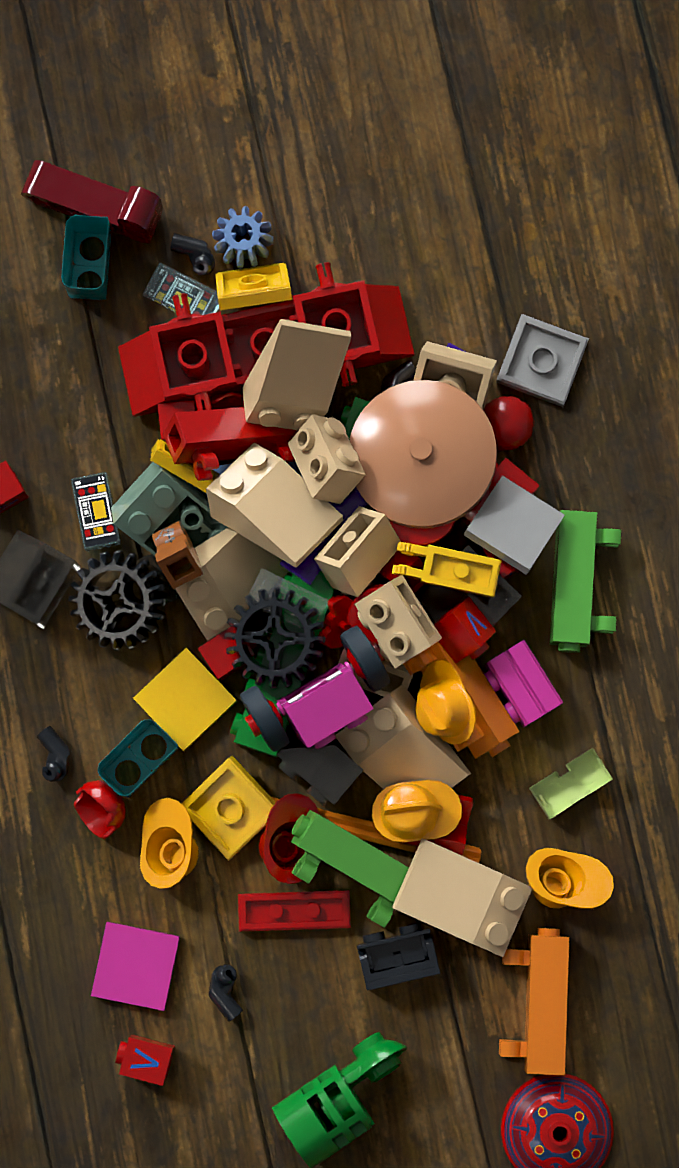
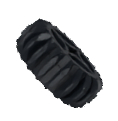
[68,550,168,650]
[225,587,326,689]

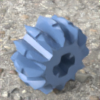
[212,206,273,269]

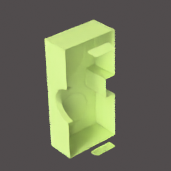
[529,748,613,819]

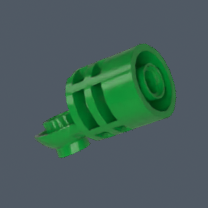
[272,1032,407,1168]

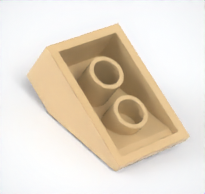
[242,319,351,431]
[413,341,497,410]
[206,443,343,568]
[175,528,289,641]
[335,685,471,789]
[392,838,532,957]

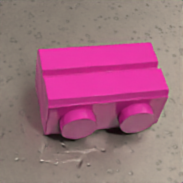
[484,640,563,728]

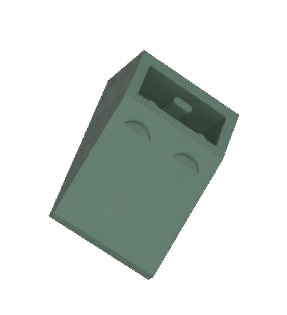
[111,462,228,556]

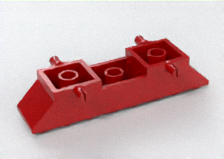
[118,262,415,417]

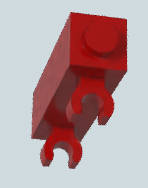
[163,407,298,481]

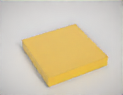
[215,263,292,310]
[133,648,237,752]
[182,755,276,861]

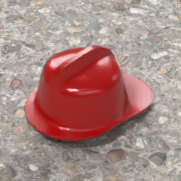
[259,793,320,884]

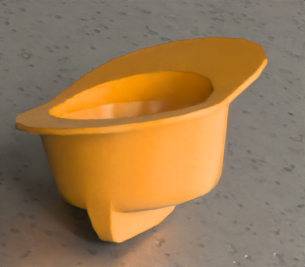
[415,660,477,744]
[372,780,462,842]
[140,798,199,889]
[526,848,614,909]

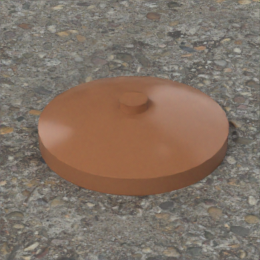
[350,380,497,528]

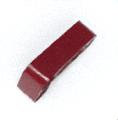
[21,160,163,244]

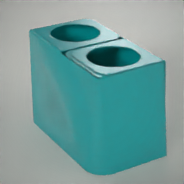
[61,215,111,300]
[98,719,179,798]

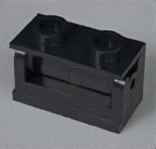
[357,923,440,990]

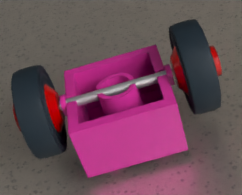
[240,626,390,752]

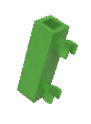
[549,510,621,653]
[291,810,409,928]

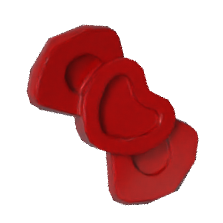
[318,594,353,649]

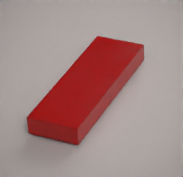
[238,890,351,931]

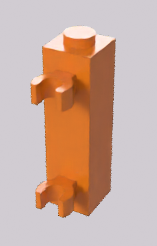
[403,642,520,759]
[499,928,569,1075]

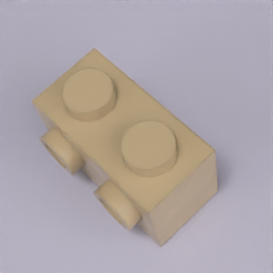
[288,414,366,504]
[314,506,401,597]
[355,575,442,668]

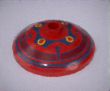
[501,1073,614,1168]

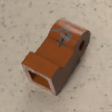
[152,521,203,589]

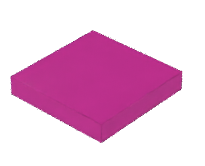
[91,922,180,1011]

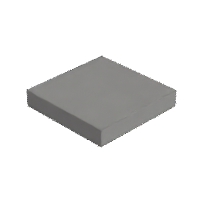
[496,314,589,407]
[464,476,565,575]

